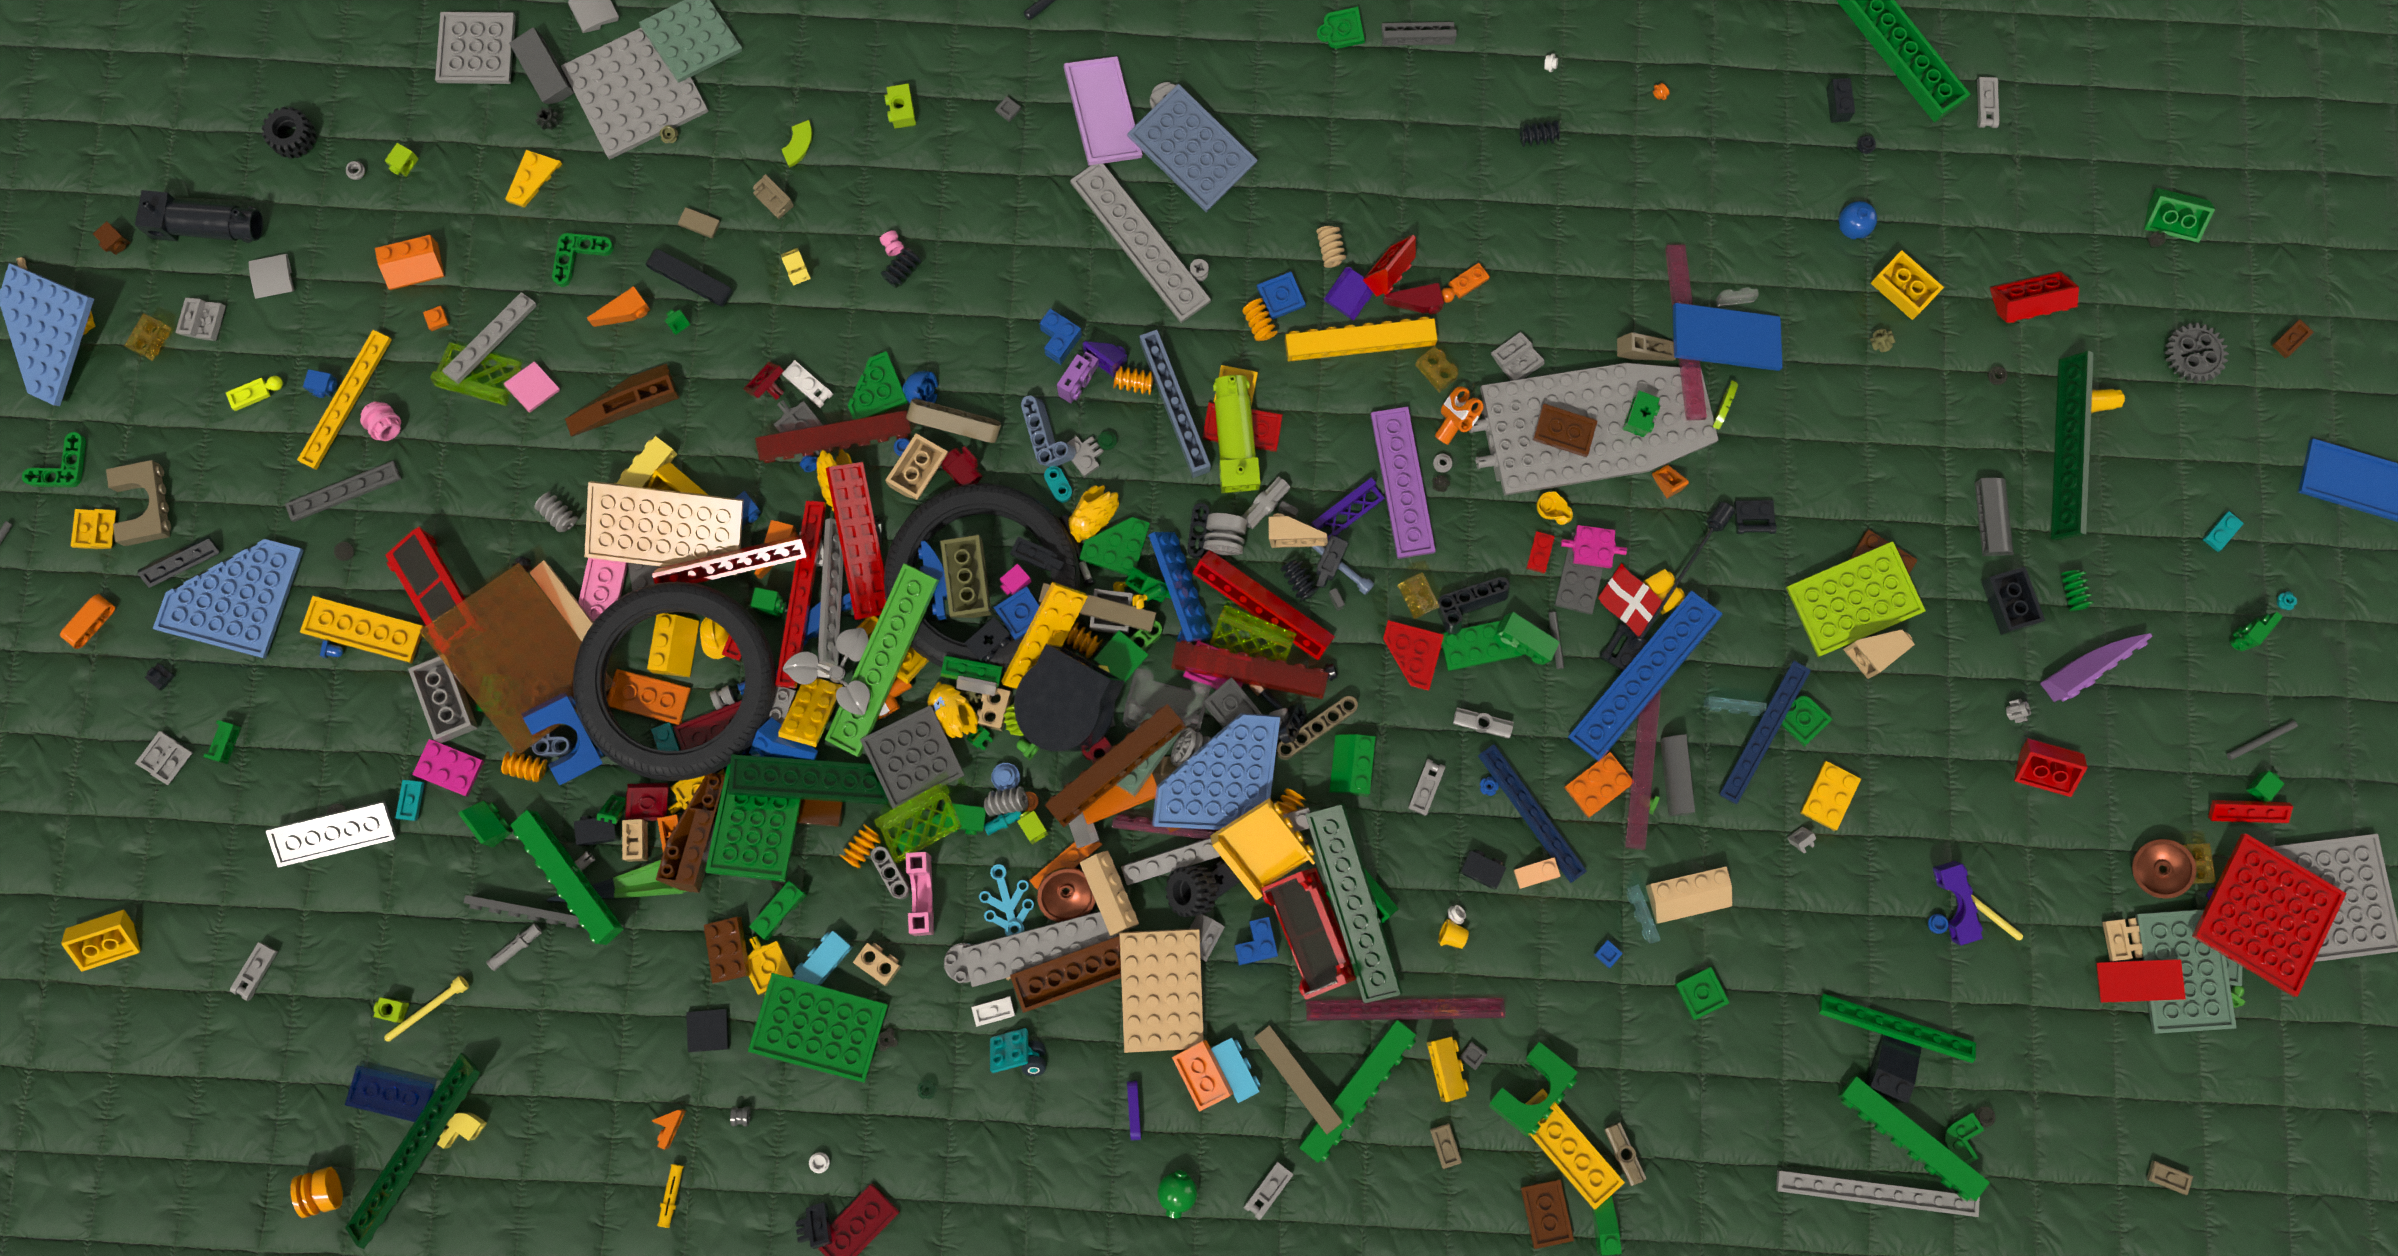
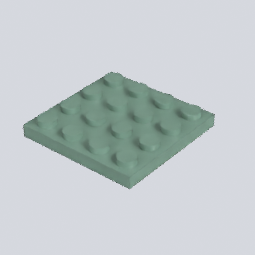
[639,0,742,83]

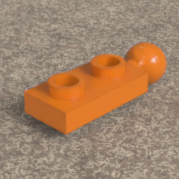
[1441,263,1490,303]

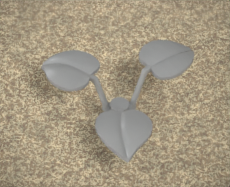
[783,628,870,715]

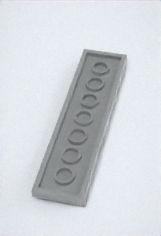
[962,911,1120,987]

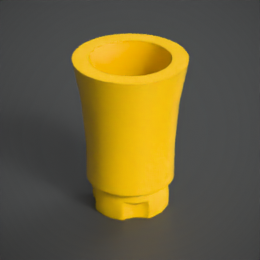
[2091,389,2125,413]

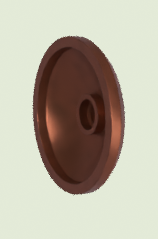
[2132,839,2196,898]
[1037,867,1096,922]

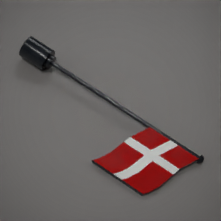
[1598,502,1735,643]

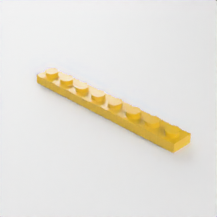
[297,330,392,470]

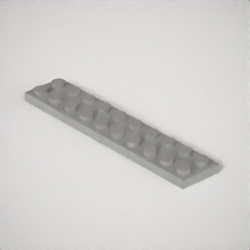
[1070,164,1211,323]

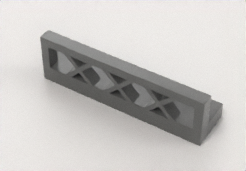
[1381,22,1457,46]

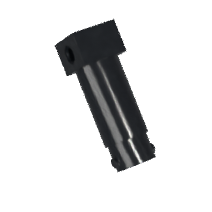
[135,190,263,243]

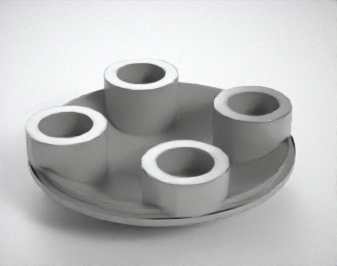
[944,943,972,983]

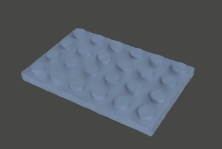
[1127,84,1258,212]

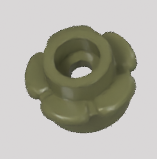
[659,125,678,143]

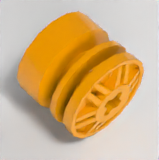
[290,1167,343,1218]

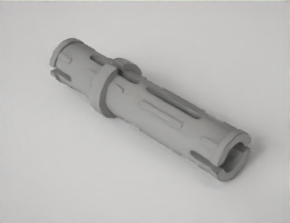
[486,923,543,971]

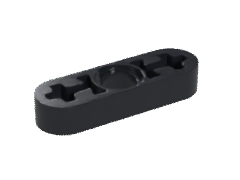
[1187,503,1209,558]
[1278,703,1306,744]

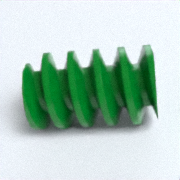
[2061,570,2094,612]

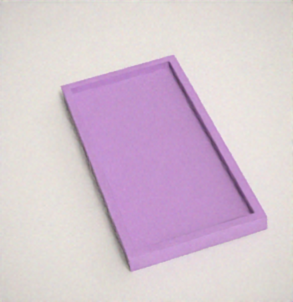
[1064,57,1143,166]

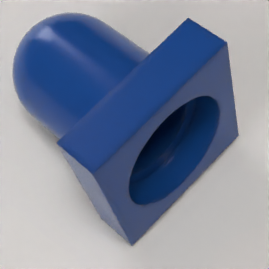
[320,641,343,658]

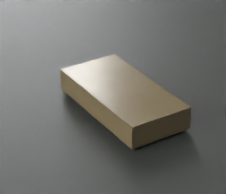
[678,207,720,239]

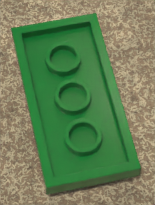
[1440,621,1523,671]

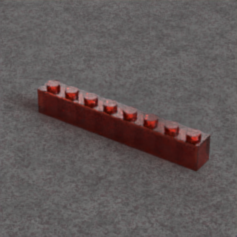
[755,410,911,463]
[1171,640,1328,699]

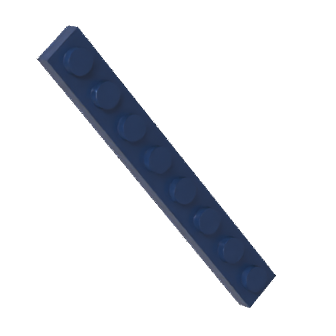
[1719,661,1811,804]
[1478,745,1587,883]

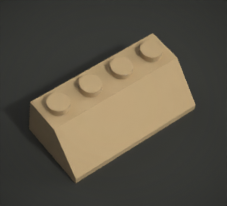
[1080,851,1139,936]
[1646,866,1732,924]

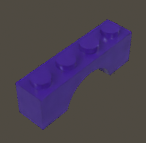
[1933,861,1983,946]

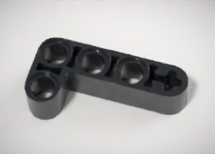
[1438,577,1510,634]

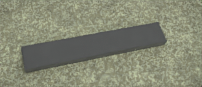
[285,461,402,522]

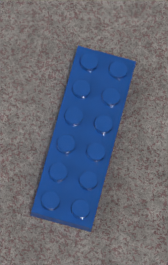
[1149,532,1213,642]

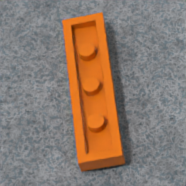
[1029,841,1102,890]

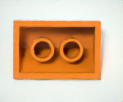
[375,235,445,290]

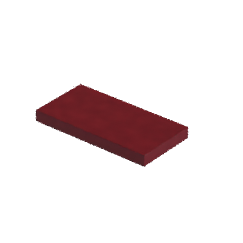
[674,700,742,750]
[818,1183,900,1256]

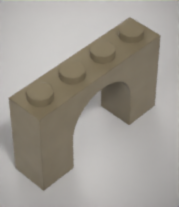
[106,460,171,546]

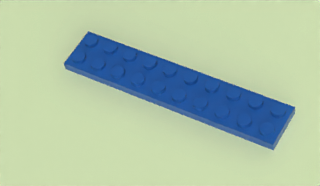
[1568,591,1723,762]

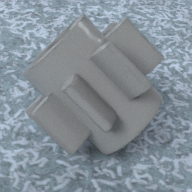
[2006,699,2031,723]

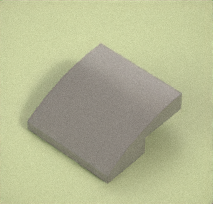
[568,0,619,33]
[249,254,295,299]
[175,298,226,341]
[1491,332,1544,381]
[135,731,193,785]

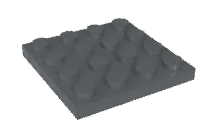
[860,705,965,810]

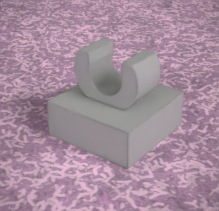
[1788,827,1816,853]

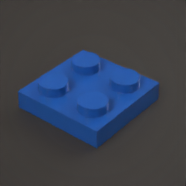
[1257,272,1306,320]
[994,586,1040,641]

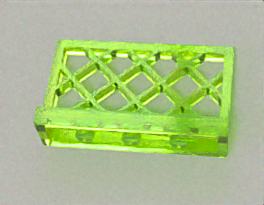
[430,342,522,406]
[1210,605,1296,676]
[874,784,962,863]

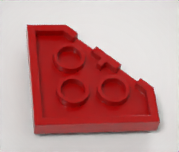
[1383,620,1444,691]

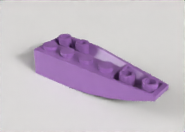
[2040,633,2152,702]

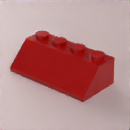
[1990,272,2079,323]

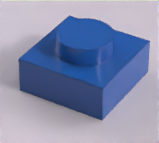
[1594,940,1623,968]

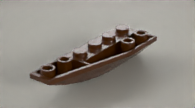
[565,363,679,437]
[656,773,725,893]

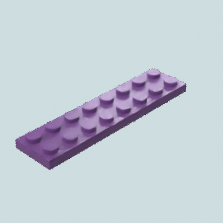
[1370,407,1436,559]

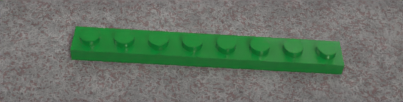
[1819,994,1976,1063]

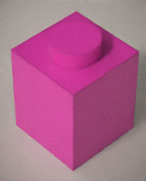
[1000,564,1031,595]

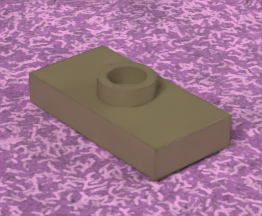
[1430,1123,1462,1169]
[2146,1161,2193,1195]

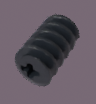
[1520,120,1560,147]
[881,248,922,288]
[1280,560,1319,603]

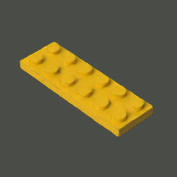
[1001,582,1088,689]
[300,596,425,663]
[1525,1088,1625,1210]

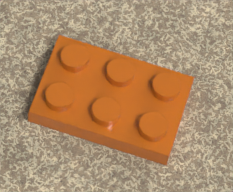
[1564,752,1635,818]
[1172,1040,1234,1112]

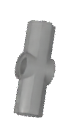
[1242,477,1290,530]
[1453,708,1514,739]

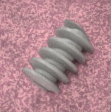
[534,492,578,532]
[984,786,1028,816]

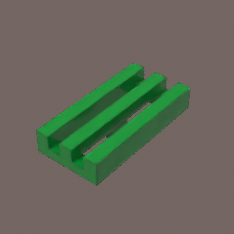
[597,795,626,824]

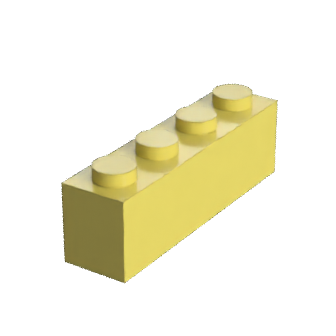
[614,436,677,488]

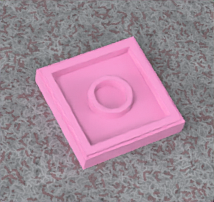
[504,362,560,413]

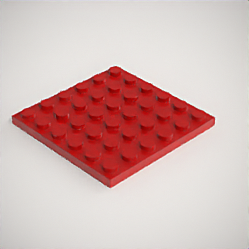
[2192,833,2347,997]

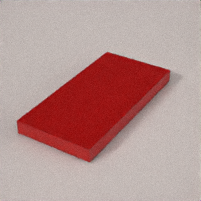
[1202,402,1283,452]
[2096,959,2186,1003]

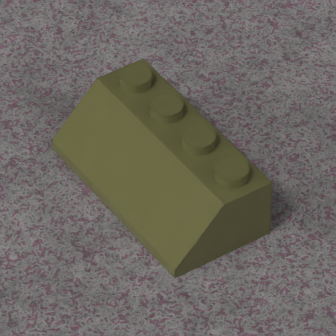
[940,535,992,618]

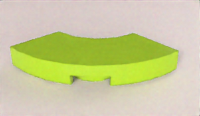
[781,120,812,168]
[1713,380,1738,430]

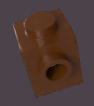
[93,221,130,255]

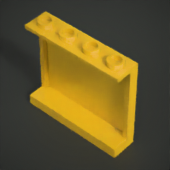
[1210,798,1315,900]

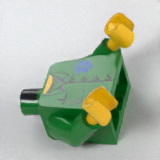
[1113,567,1171,609]

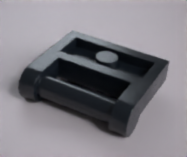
[1734,500,1776,534]
[1599,624,1648,671]

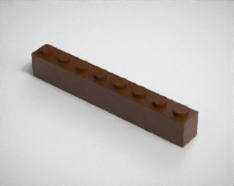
[1045,704,1186,828]

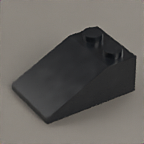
[1865,1034,1922,1103]

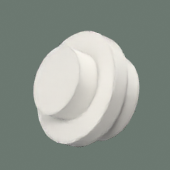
[1545,53,1558,72]
[1448,905,1466,925]
[809,1152,830,1173]

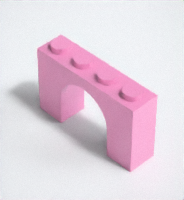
[906,852,934,936]

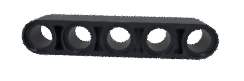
[645,248,733,307]

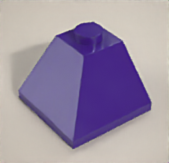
[1083,341,1127,378]

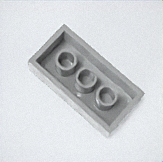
[408,654,478,743]

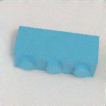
[793,931,853,986]
[1211,1038,1261,1103]

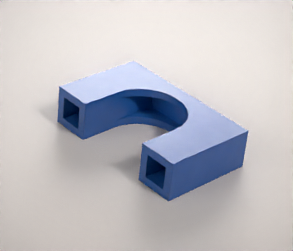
[521,692,603,786]

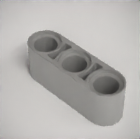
[871,847,910,899]

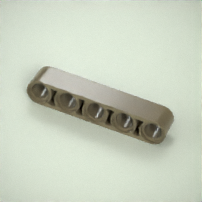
[906,399,1001,443]
[1277,696,1358,760]

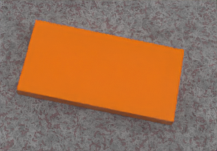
[607,669,692,725]
[1083,773,1157,825]

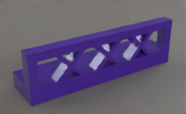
[1311,477,1384,541]

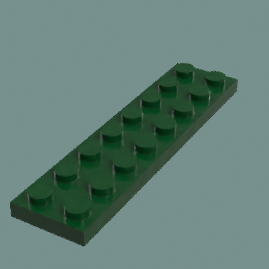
[728,754,888,805]

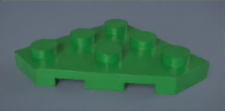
[848,351,908,424]
[1078,517,1150,576]

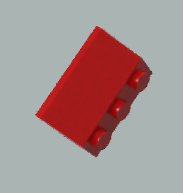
[1363,235,1416,297]
[2014,738,2088,797]

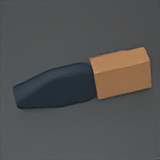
[1248,676,1283,710]

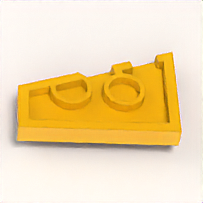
[505,150,562,208]

